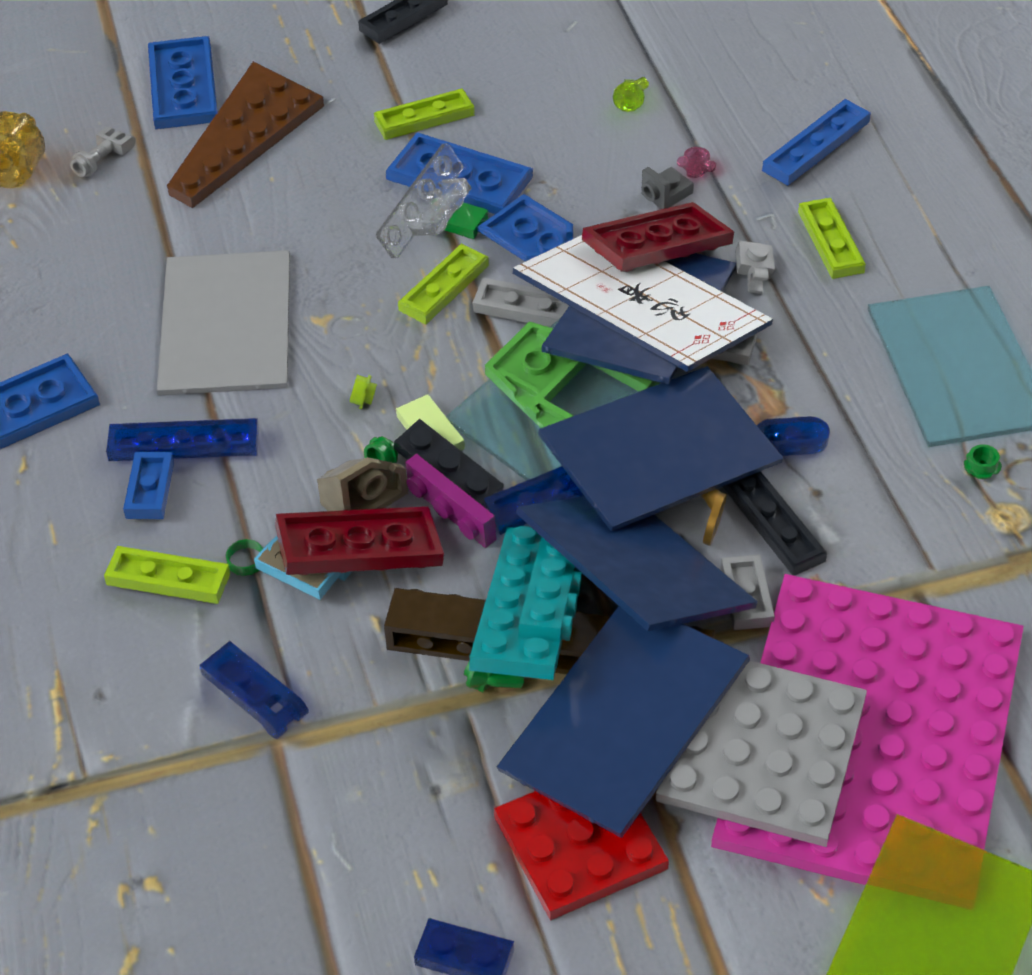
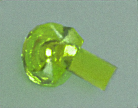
[613,77,649,112]

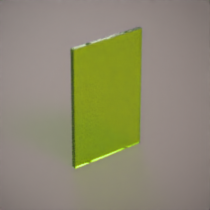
[826,814,1032,975]

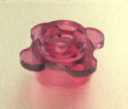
[677,147,716,178]

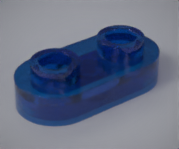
[757,416,830,456]

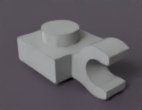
[735,240,775,295]

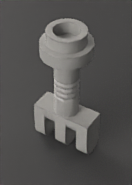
[70,127,136,177]

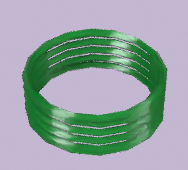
[226,539,263,576]

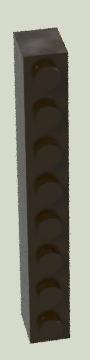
[384,588,715,675]

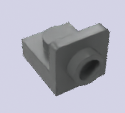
[641,167,694,209]

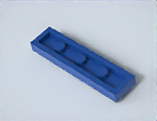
[762,99,871,186]

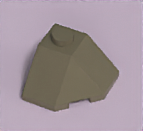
[317,457,408,511]

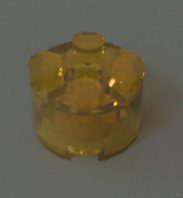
[0,111,45,189]

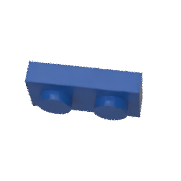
[123,452,174,519]

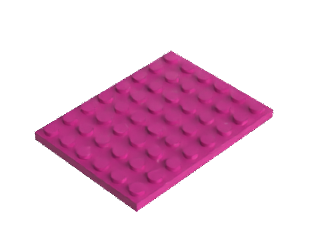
[711,574,1024,911]

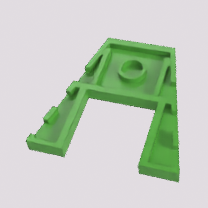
[485,321,660,428]

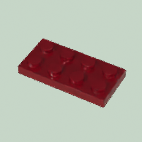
[582,202,735,272]
[275,506,444,575]

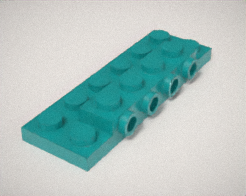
[469,526,584,680]

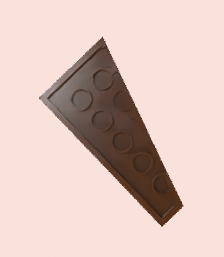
[167,61,324,208]

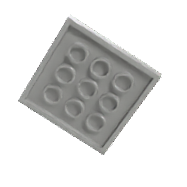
[656,661,867,847]

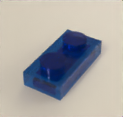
[414,918,515,975]

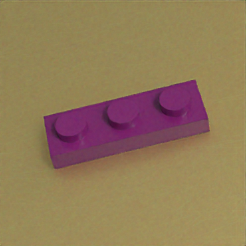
[405,454,497,548]

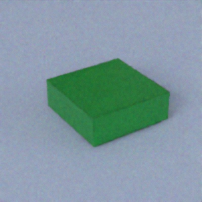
[443,201,489,239]

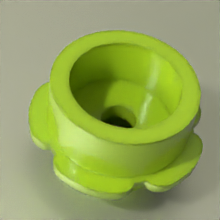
[349,374,377,409]

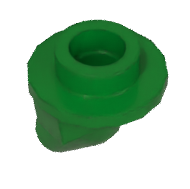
[464,662,524,693]

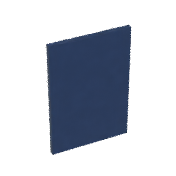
[538,366,783,532]
[516,496,758,632]
[496,606,750,838]

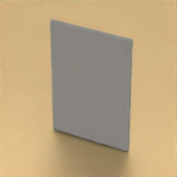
[157,250,290,396]

